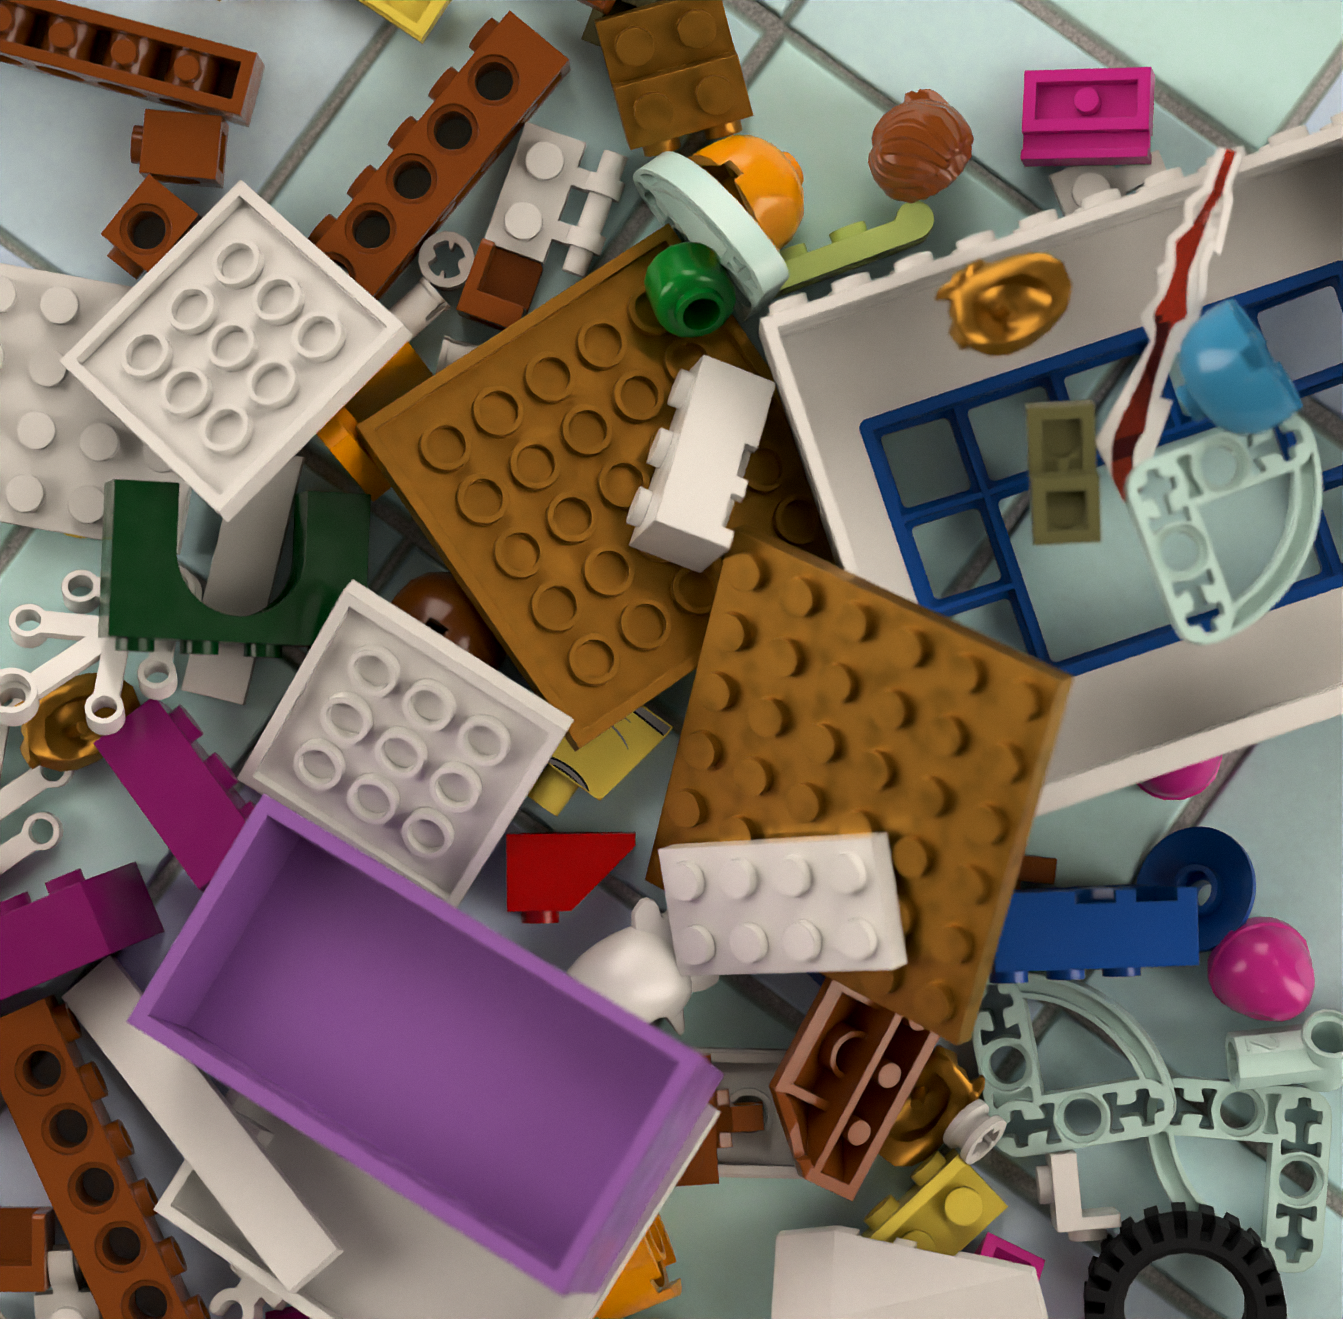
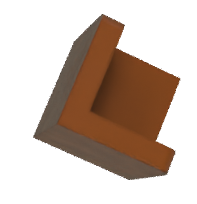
[456,238,543,331]
[0,1206,55,1292]

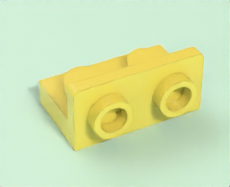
[861,1148,1008,1256]

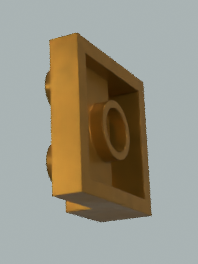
[594,0,754,157]

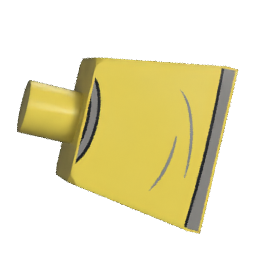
[527,706,673,817]

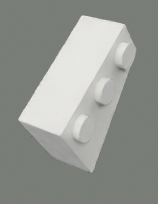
[626,355,776,573]

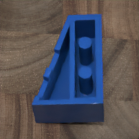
[989,884,1199,984]

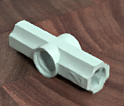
[1224,1009,1343,1092]

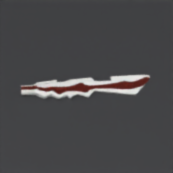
[1096,147,1243,503]

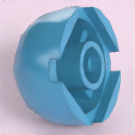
[1175,299,1303,436]

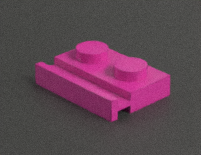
[1020,67,1155,167]

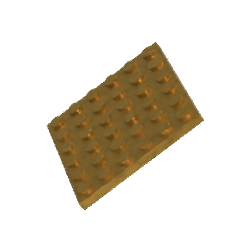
[355,223,836,752]
[645,524,1074,1045]

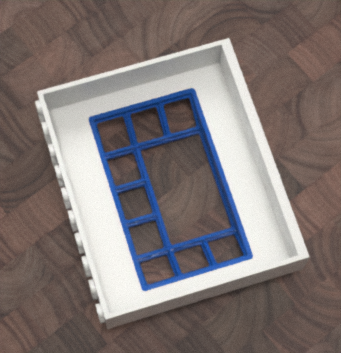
[758,112,1343,817]

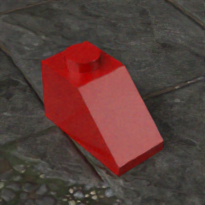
[506,832,636,924]

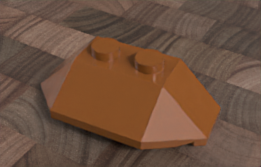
[768,976,940,1202]

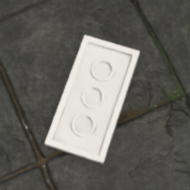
[658,832,907,976]

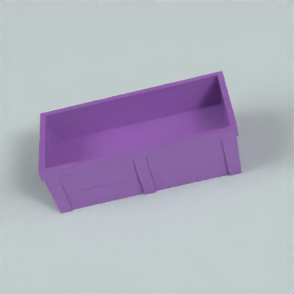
[126,793,724,1296]

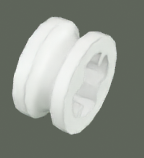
[418,231,475,291]
[943,1099,1006,1164]

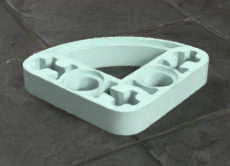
[633,151,789,323]
[1123,414,1322,645]
[972,971,1176,1157]
[1143,1075,1332,1273]

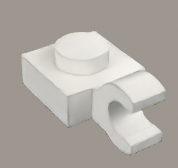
[1048,150,1166,217]
[34,1244,103,1319]

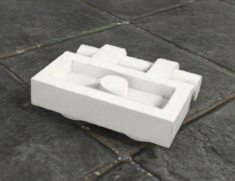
[485,122,628,278]

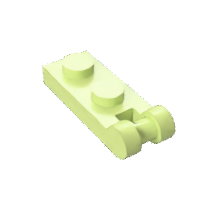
[773,201,934,299]

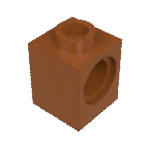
[130,109,229,188]
[101,174,202,280]

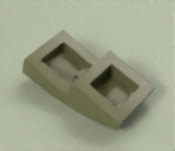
[1025,400,1101,545]

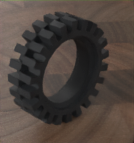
[1083,1202,1287,1319]

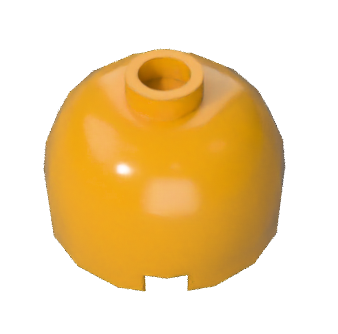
[688,135,804,252]

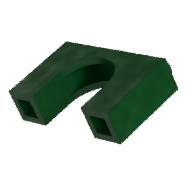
[98,479,371,658]

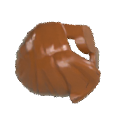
[868,89,974,203]

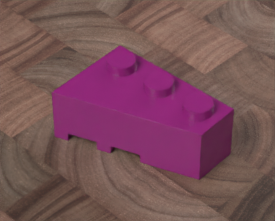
[93,699,256,893]
[0,861,165,1001]

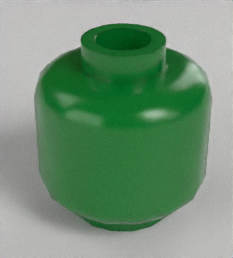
[644,242,736,338]

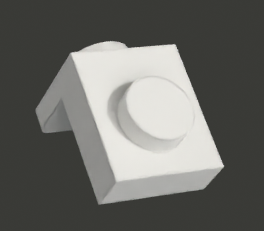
[1035,1149,1122,1242]

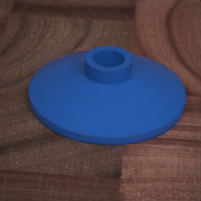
[1136,826,1256,953]

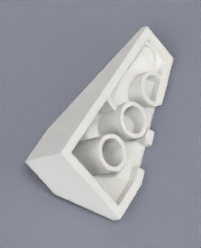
[771,1225,1049,1319]

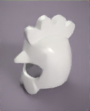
[566,897,720,1036]

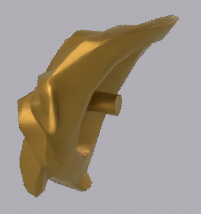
[935,252,1072,357]
[14,673,141,772]
[878,1045,985,1166]

